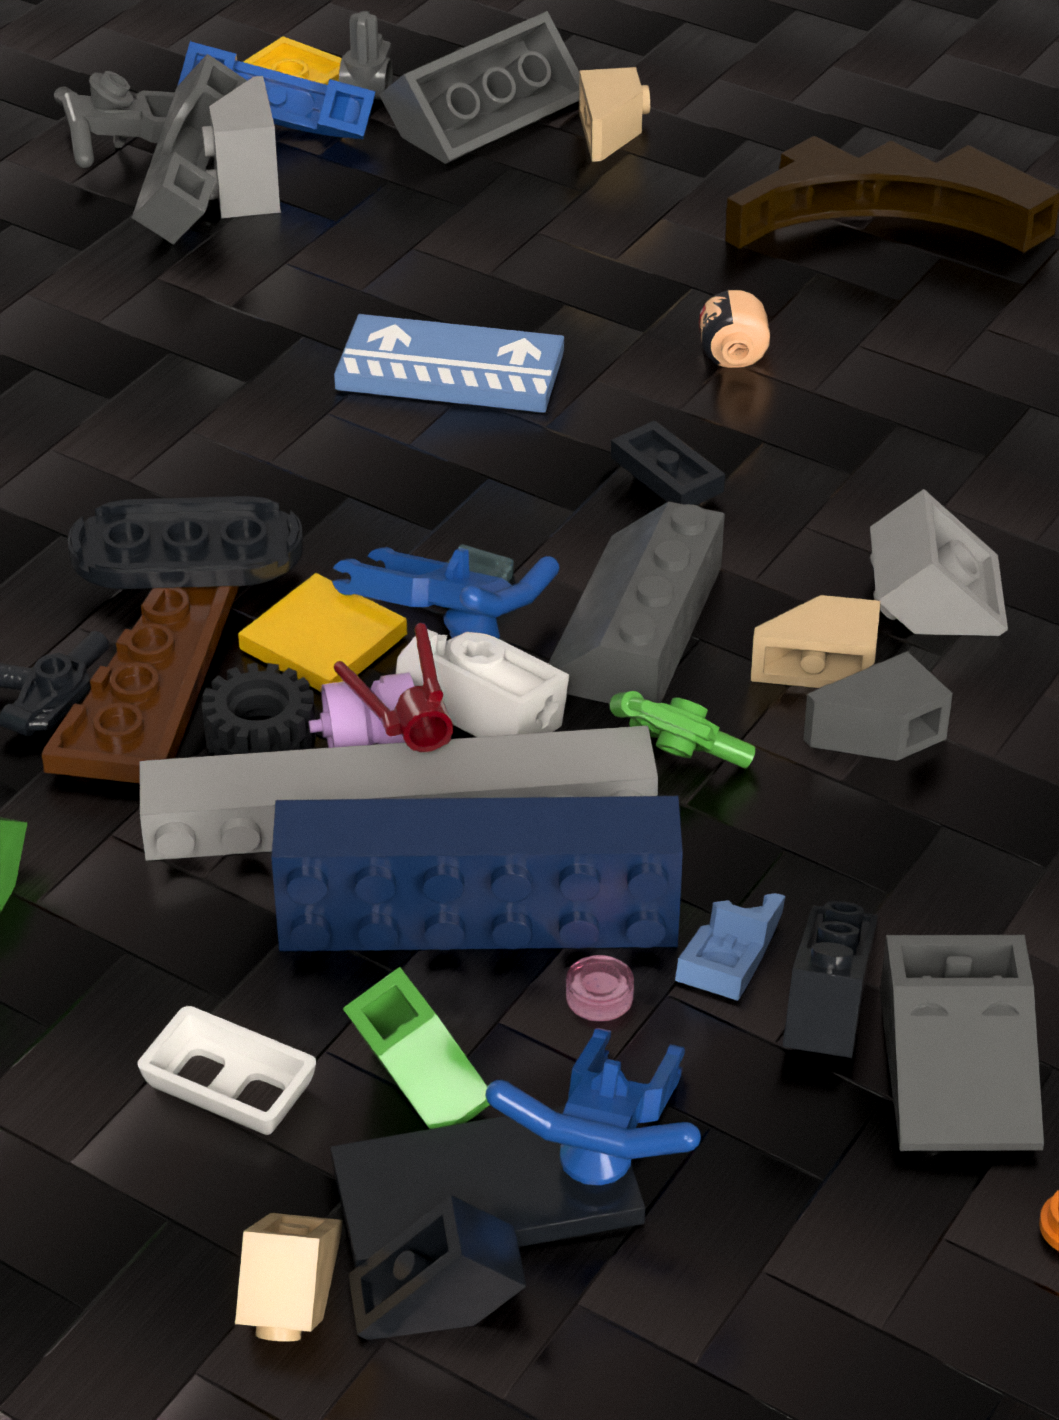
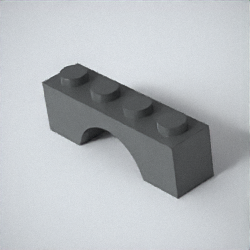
[132,54,247,244]

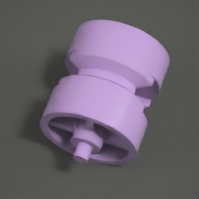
[308,672,414,748]

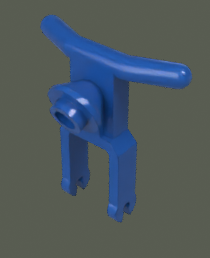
[332,547,560,639]
[485,1028,701,1185]

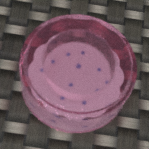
[566,955,634,1021]

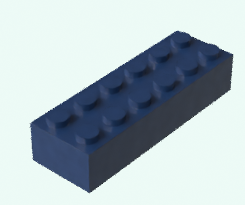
[271,796,683,951]

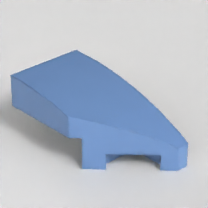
[675,893,785,1000]

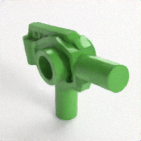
[610,691,755,768]

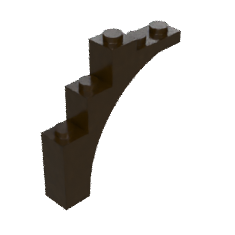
[725,136,1059,253]

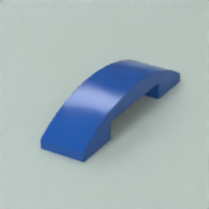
[178,41,376,139]

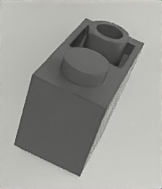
[803,651,953,761]

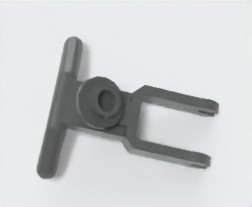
[54,71,175,168]

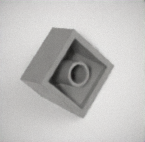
[202,76,280,218]
[870,489,1008,636]

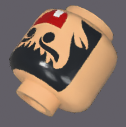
[699,290,770,368]

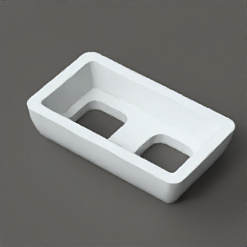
[138,1006,316,1135]

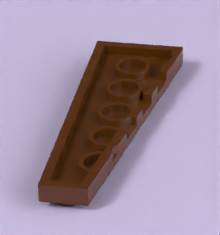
[42,586,239,783]

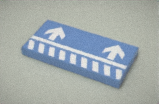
[334,314,564,413]

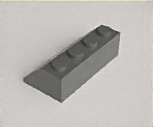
[379,11,579,164]
[548,502,725,704]

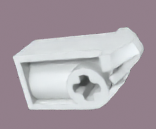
[396,629,569,737]

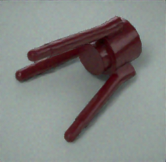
[334,623,453,752]

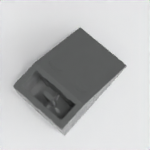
[880,935,1044,1151]

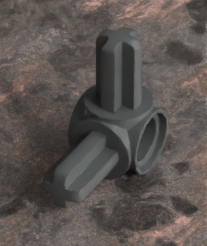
[339,11,393,100]

